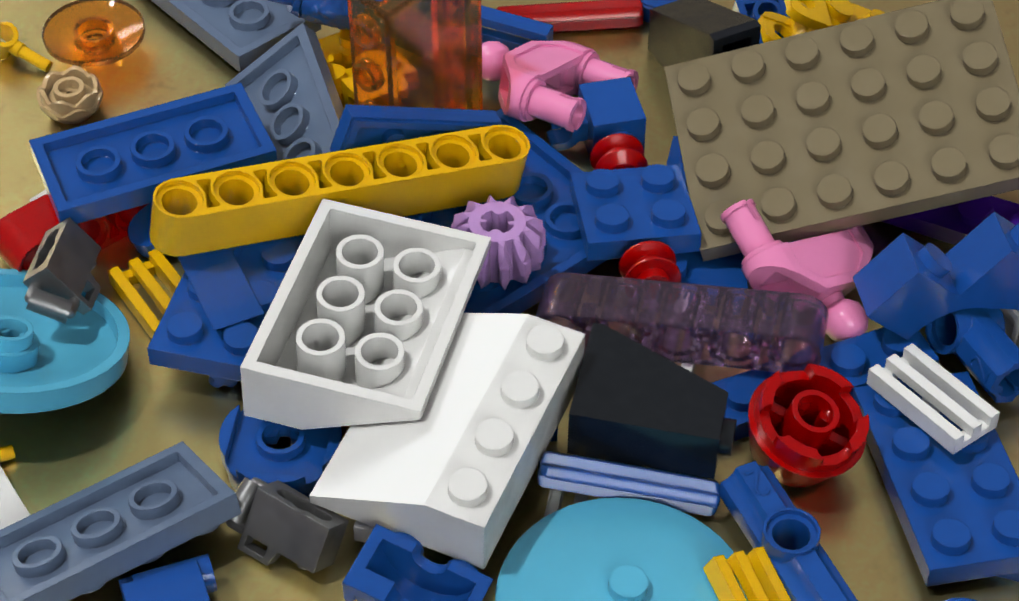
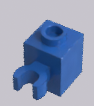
[547,77,646,158]

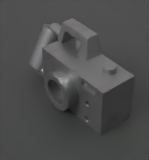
[23,217,101,324]
[226,477,349,574]

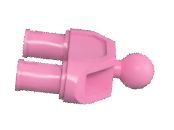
[472,41,639,132]
[720,198,874,342]

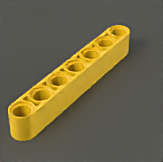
[149,125,530,257]

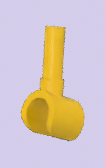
[0,21,53,73]

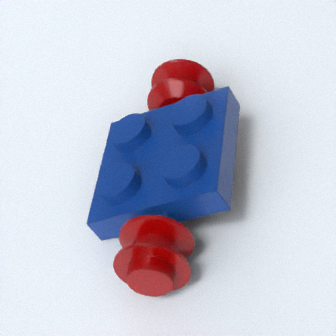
[570,133,702,304]

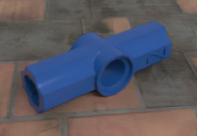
[925,308,1019,403]
[719,461,858,601]

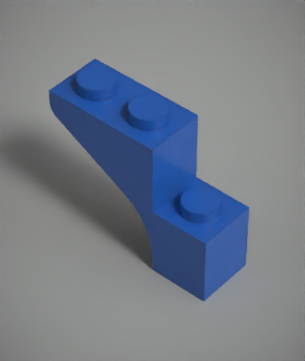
[853,212,1019,340]

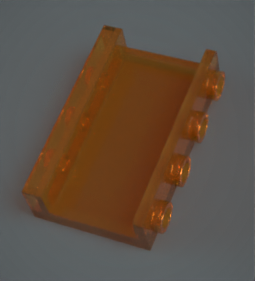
[347,0,483,110]

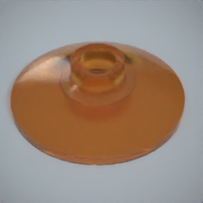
[42,0,145,67]

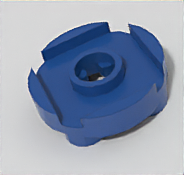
[219,404,342,497]

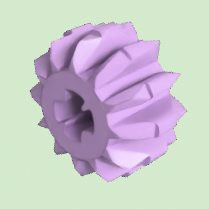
[451,195,546,290]

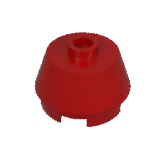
[748,364,869,487]

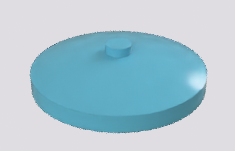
[0,268,130,414]
[495,497,748,601]

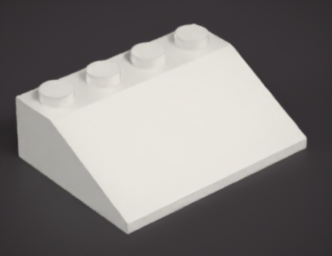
[240,198,491,430]
[309,313,585,569]

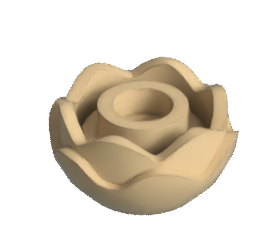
[36,66,103,124]

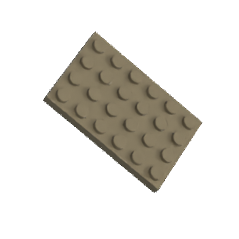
[664,0,1019,261]

